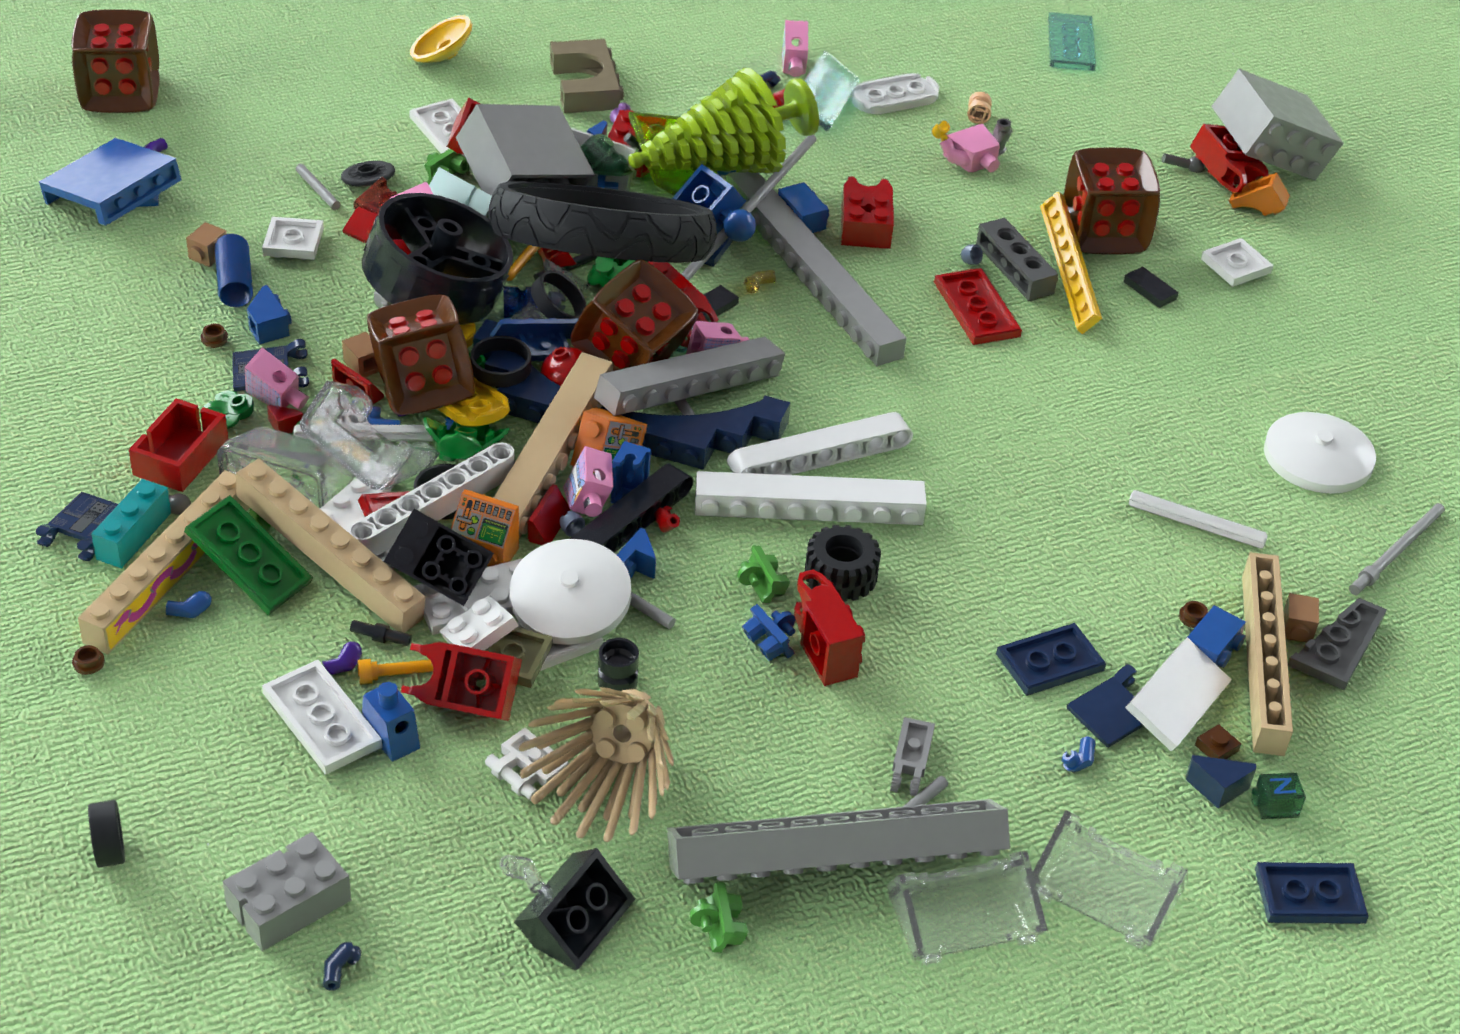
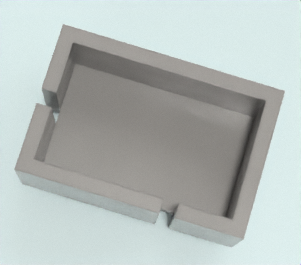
[223,832,351,951]

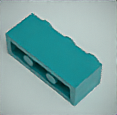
[91,479,171,569]

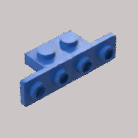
[490,318,579,362]

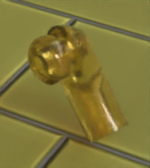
[744,270,776,293]

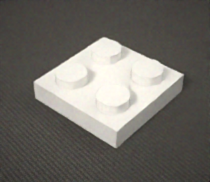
[262,217,324,260]
[1201,238,1273,287]
[439,595,519,650]

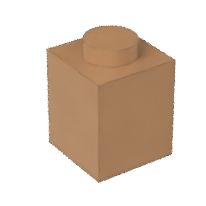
[186,222,227,267]
[342,332,379,377]
[1283,593,1319,643]

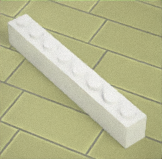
[695,471,926,525]

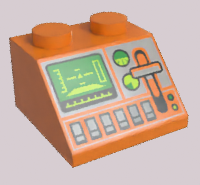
[570,407,648,473]
[451,489,519,567]

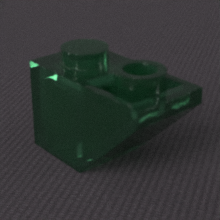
[581,134,633,177]

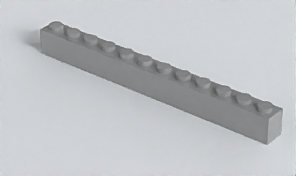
[727,171,906,367]

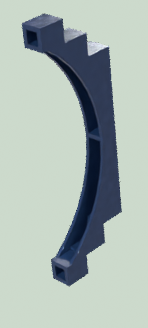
[473,319,791,470]

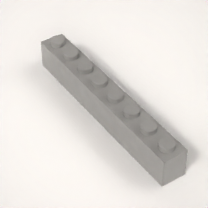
[594,336,785,416]

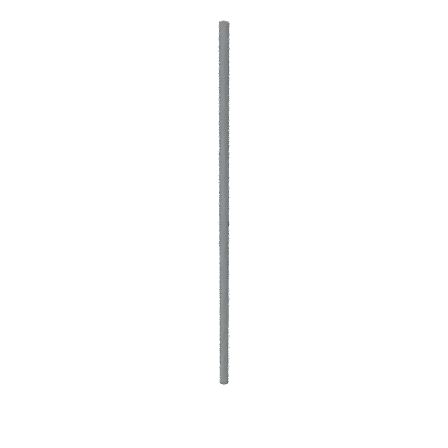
[681,135,816,281]

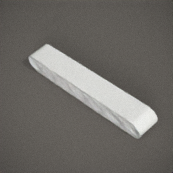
[727,412,913,475]
[350,442,515,556]

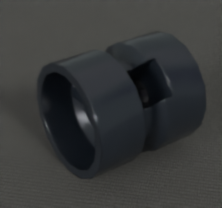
[598,638,639,691]

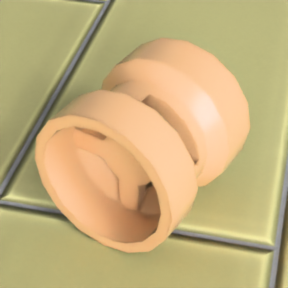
[968,92,992,124]

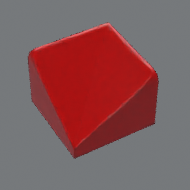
[267,405,304,437]

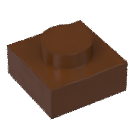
[1195,724,1241,760]

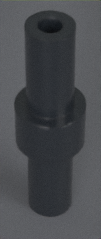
[350,620,412,646]

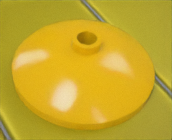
[410,15,472,63]

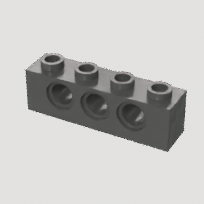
[976,217,1058,301]

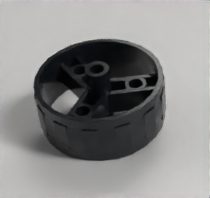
[362,193,513,325]

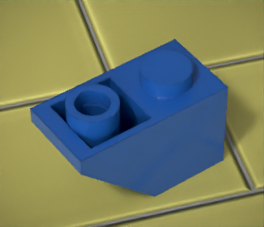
[247,285,292,345]

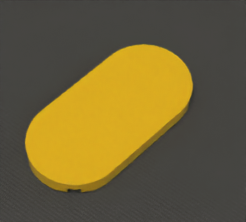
[436,377,510,426]

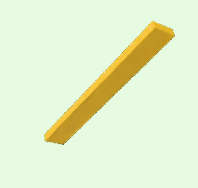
[1040,191,1102,334]

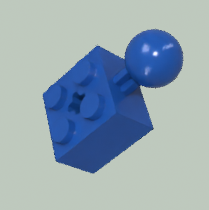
[672,164,756,242]

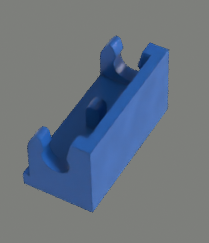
[610,441,651,504]

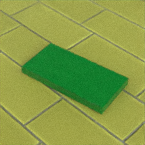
[184,495,313,615]

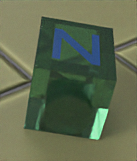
[1251,772,1306,819]

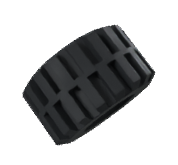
[804,525,881,602]

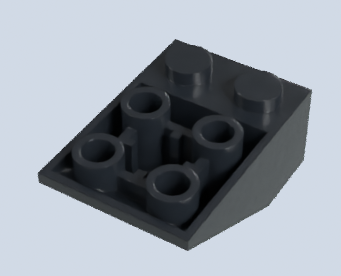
[384,509,494,606]

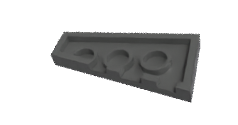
[1288,598,1387,690]

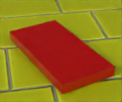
[934,268,1022,345]

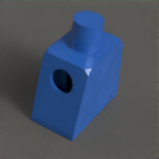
[362,682,420,762]

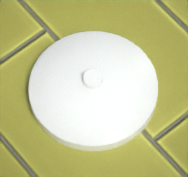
[1264,412,1376,493]
[510,539,631,645]

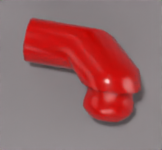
[654,506,680,533]

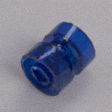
[503,286,541,319]

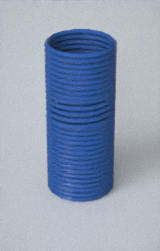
[215,234,253,307]

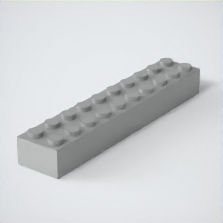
[667,799,1010,884]

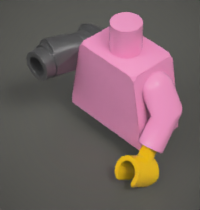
[932,119,1012,172]

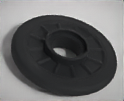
[341,161,395,187]

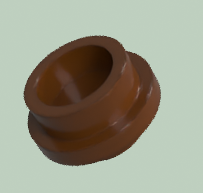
[200,323,228,348]
[1179,601,1208,628]
[72,645,105,675]

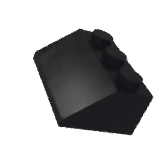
[514,848,635,970]

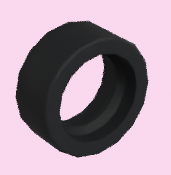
[88,800,125,868]

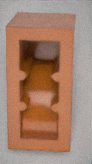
[1229,172,1290,216]

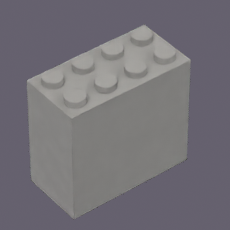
[1211,69,1344,181]
[456,104,595,196]

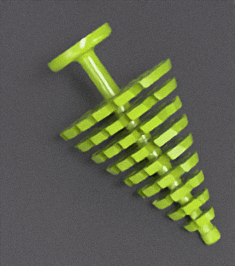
[628,68,820,174]

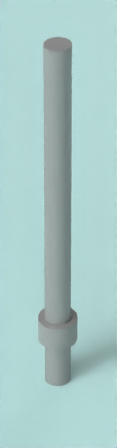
[1349,503,1445,595]

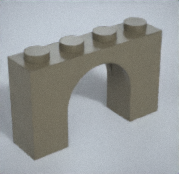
[550,39,624,113]

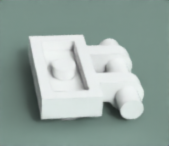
[485,728,569,801]

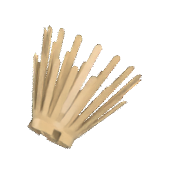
[519,687,674,842]

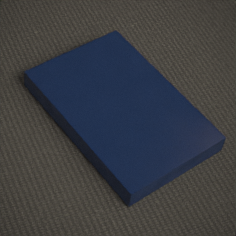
[996,623,1106,696]
[1255,862,1369,924]

